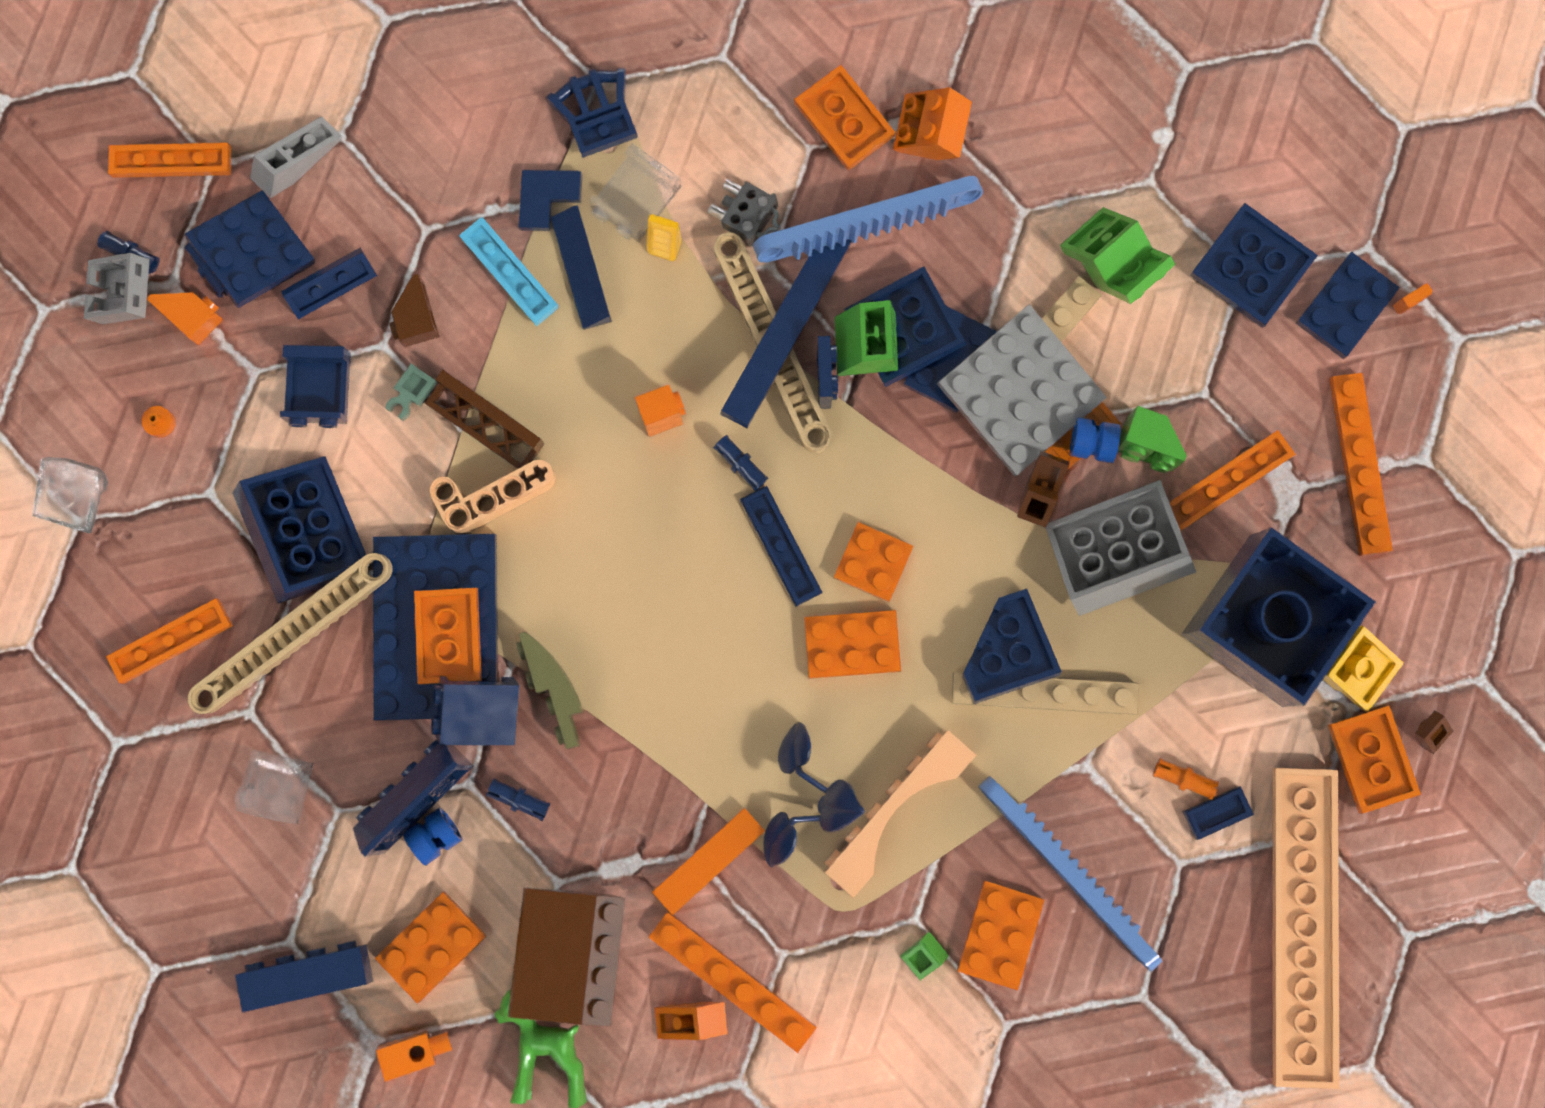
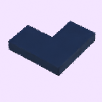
[519,170,583,231]

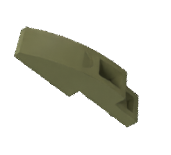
[516,632,584,749]

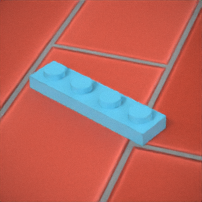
[459,217,559,327]

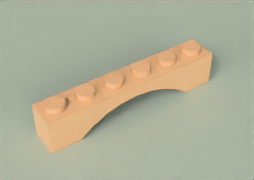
[824,730,976,898]

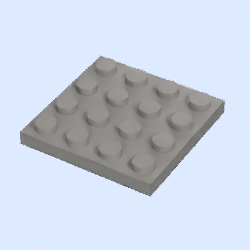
[936,304,1107,476]

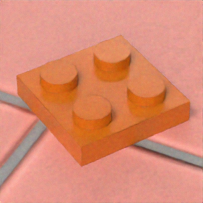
[833,522,914,603]

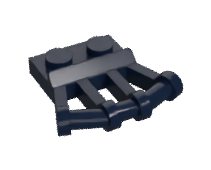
[545,68,638,158]

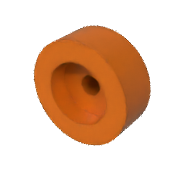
[141,406,175,438]

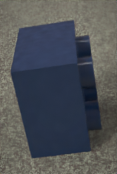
[1181,527,1376,707]

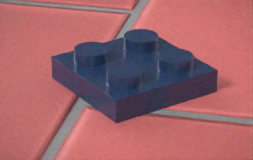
[817,336,838,409]

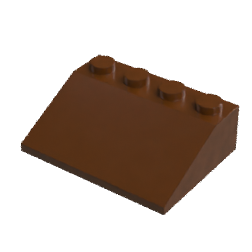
[508,888,625,1026]

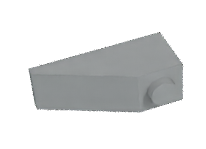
[250,116,342,198]

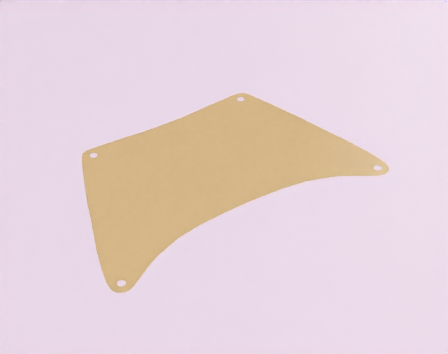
[430,138,1230,912]

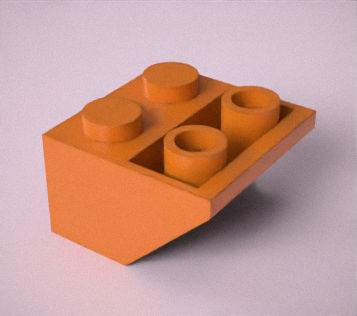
[893,87,972,160]

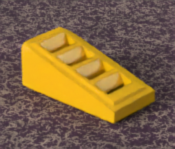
[647,214,682,261]

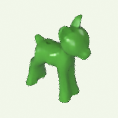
[494,989,587,1108]

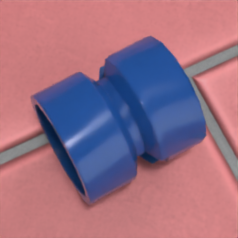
[1070,417,1121,463]
[403,807,463,866]

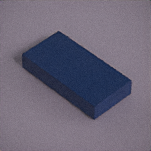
[1182,786,1254,840]

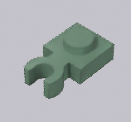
[385,364,437,421]

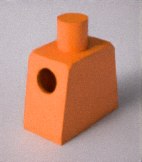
[376,1030,452,1082]

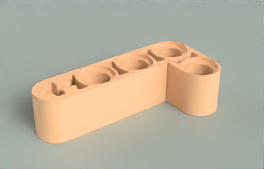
[429,460,556,534]

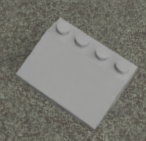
[1046,480,1196,616]

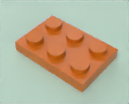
[794,65,896,171]
[414,588,482,685]
[804,610,901,679]
[1328,706,1421,814]
[957,880,1045,991]
[374,891,487,1004]

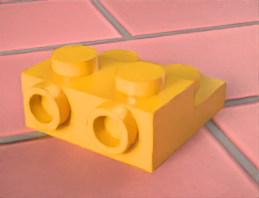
[1323,625,1403,712]

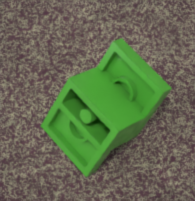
[1060,207,1175,304]

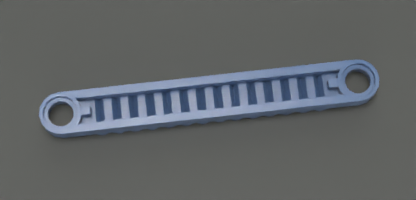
[752,176,983,263]
[978,776,1162,972]

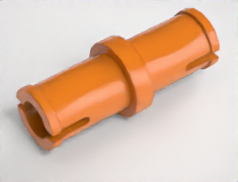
[1152,758,1219,800]

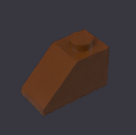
[389,274,440,347]

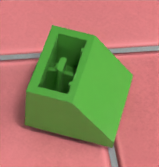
[835,300,898,376]
[1117,406,1187,473]

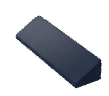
[551,205,612,330]

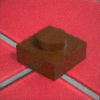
[1415,710,1453,754]

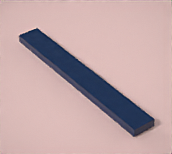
[720,239,852,429]

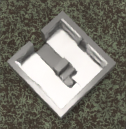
[84,253,149,324]

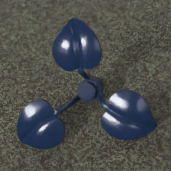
[763,722,865,868]

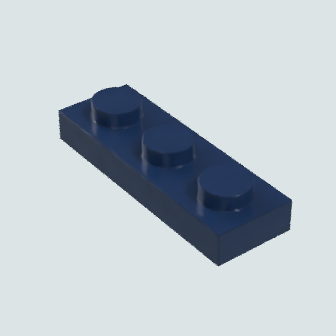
[281,247,377,319]

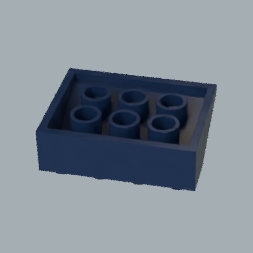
[232,456,371,604]
[353,740,474,857]

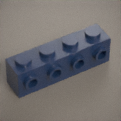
[235,940,373,1013]

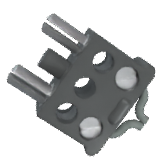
[707,179,780,247]

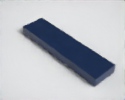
[740,486,823,607]

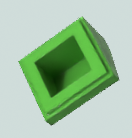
[900,932,948,981]

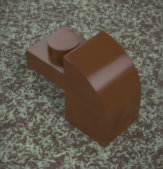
[1017,451,1070,528]

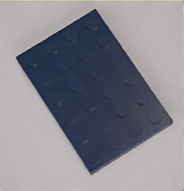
[373,534,498,721]

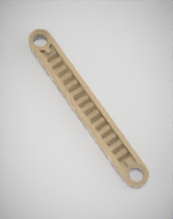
[714,232,832,453]
[188,553,393,714]

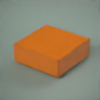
[1393,283,1433,314]

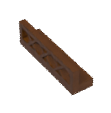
[425,370,545,469]

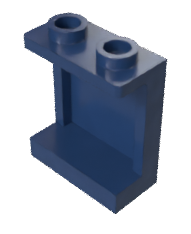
[280,345,351,428]
[431,677,519,745]

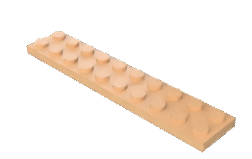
[1272,768,1339,1089]

